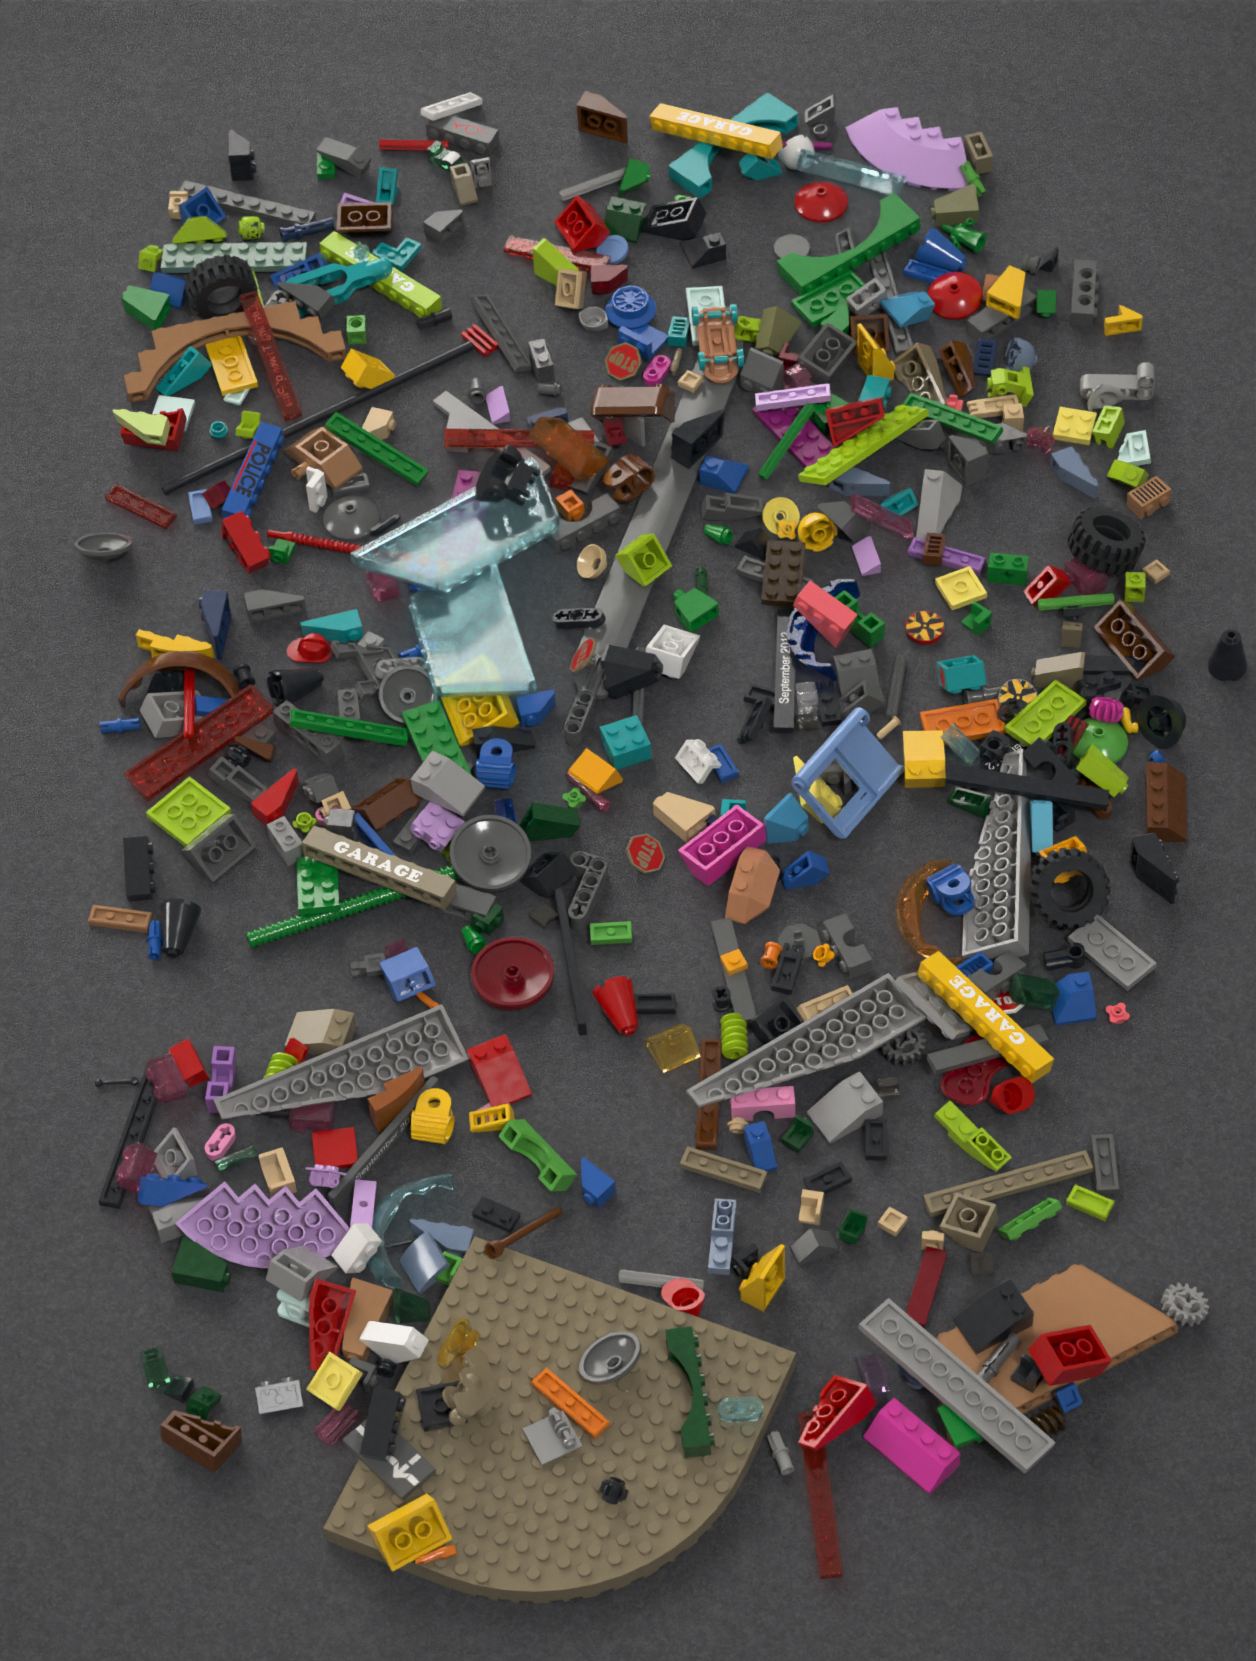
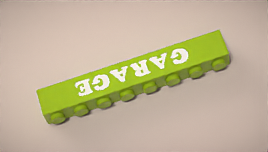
[319,231,442,318]

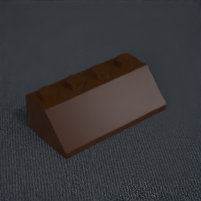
[1094,599,1175,680]
[1145,762,1187,843]

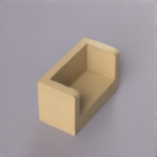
[258,1147,297,1197]

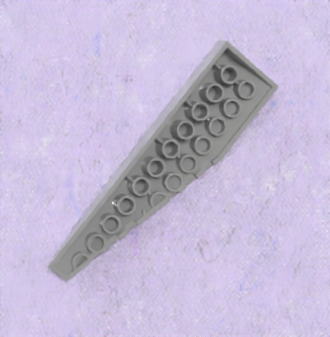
[962,749,1031,959]
[686,973,927,1107]
[213,1004,469,1120]

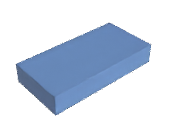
[188,489,213,525]

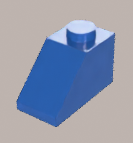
[516,689,556,727]
[782,851,830,889]
[744,1121,777,1172]
[581,1157,616,1209]

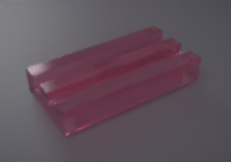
[313,1402,360,1446]

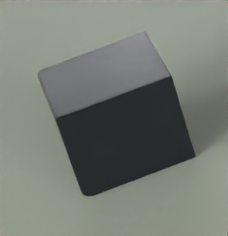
[1011,1354,1044,1393]

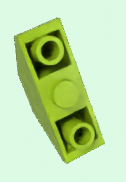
[172,216,227,244]

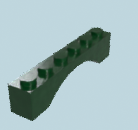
[666,1326,715,1458]

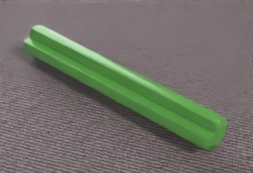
[1037,593,1115,610]

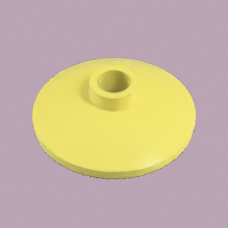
[762,497,800,535]

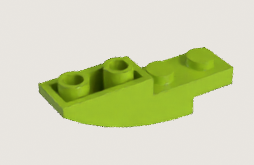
[934,1101,1012,1172]

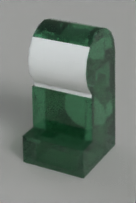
[427,140,463,172]

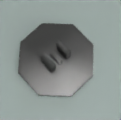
[777,923,821,960]

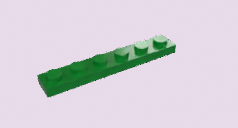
[902,393,1004,445]
[325,412,429,487]
[289,709,408,746]

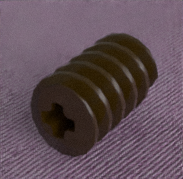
[1030,1404,1066,1438]

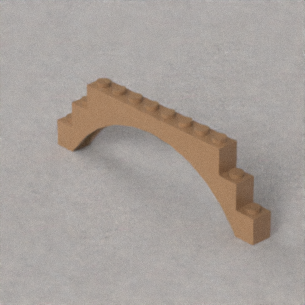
[124,301,346,403]

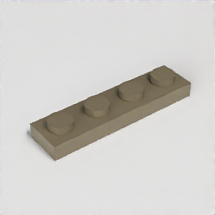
[680,1146,767,1193]

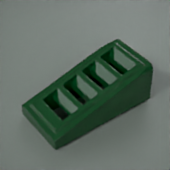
[947,786,992,819]

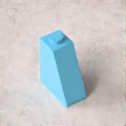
[1029,800,1053,856]

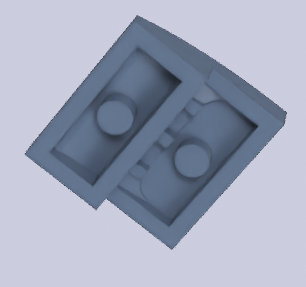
[399,1231,450,1294]

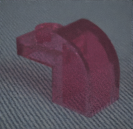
[784,363,813,389]

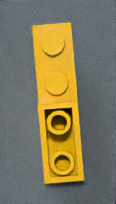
[136,629,214,659]

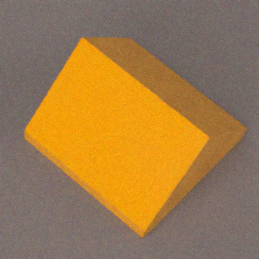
[568,748,623,794]

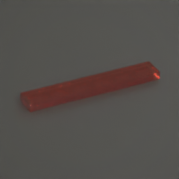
[503,235,611,270]

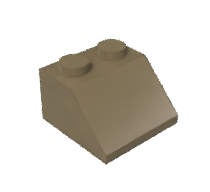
[940,1192,998,1253]

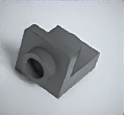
[349,1357,379,1394]

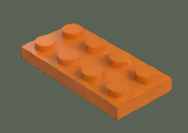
[920,699,1006,745]

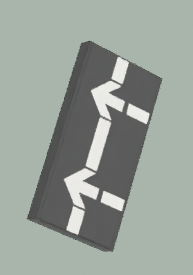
[342,1419,436,1501]

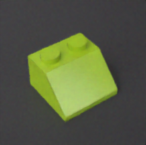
[615,533,672,587]

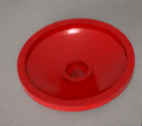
[794,181,848,223]
[927,272,983,320]

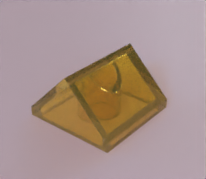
[644,1023,701,1073]

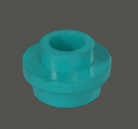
[209,421,228,439]

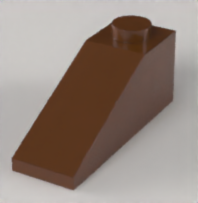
[938,340,975,398]

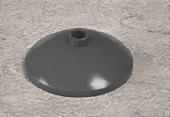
[323,496,380,542]
[75,533,132,562]
[379,665,438,724]
[579,1331,642,1384]

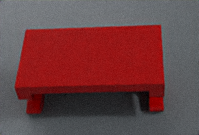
[168,1039,210,1087]

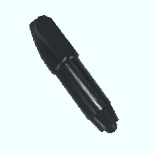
[371,514,401,536]

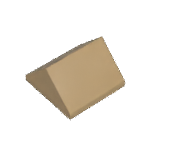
[555,269,587,309]

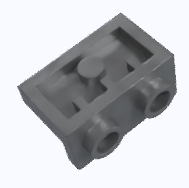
[255,1377,303,1414]

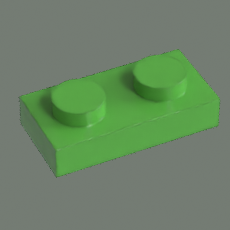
[590,921,632,945]

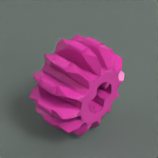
[1089,696,1124,723]

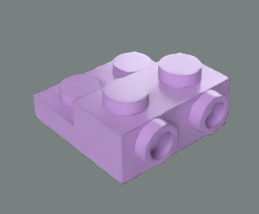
[409,801,465,853]

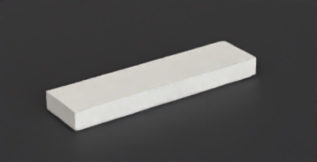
[421,92,483,121]

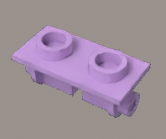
[306,1164,346,1188]

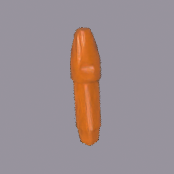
[416,992,439,1009]
[415,1545,457,1565]

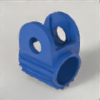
[476,738,516,789]
[925,863,975,915]

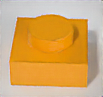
[720,949,748,976]

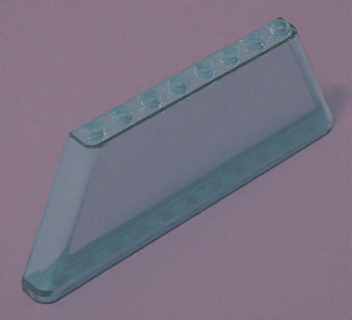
[350,456,559,594]
[408,548,538,697]

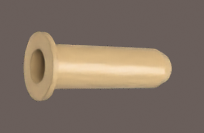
[876,716,901,740]

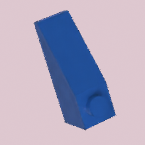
[271,253,329,291]

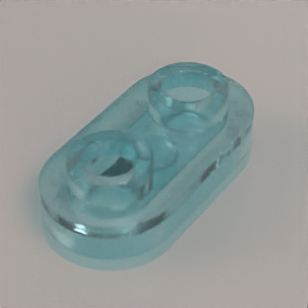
[718,1397,763,1422]

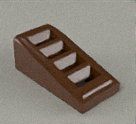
[922,532,946,566]
[235,736,277,761]

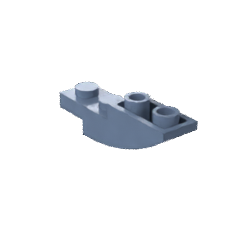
[708,1199,736,1275]

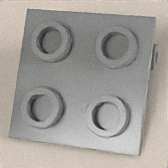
[523,1408,583,1465]

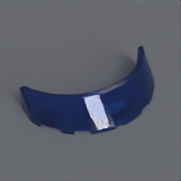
[787,579,861,682]

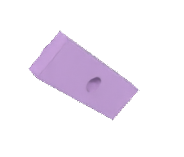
[350,1180,377,1228]

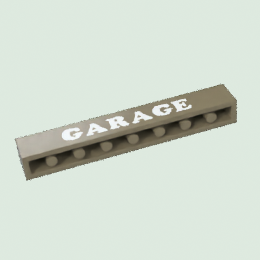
[302,826,457,910]

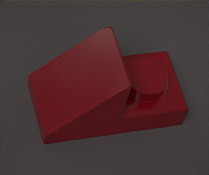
[604,417,627,446]

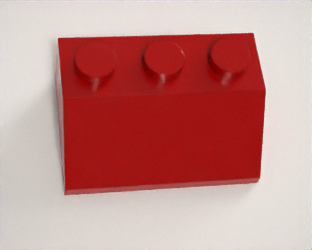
[554,195,611,251]

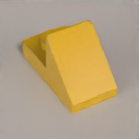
[1104,305,1143,336]

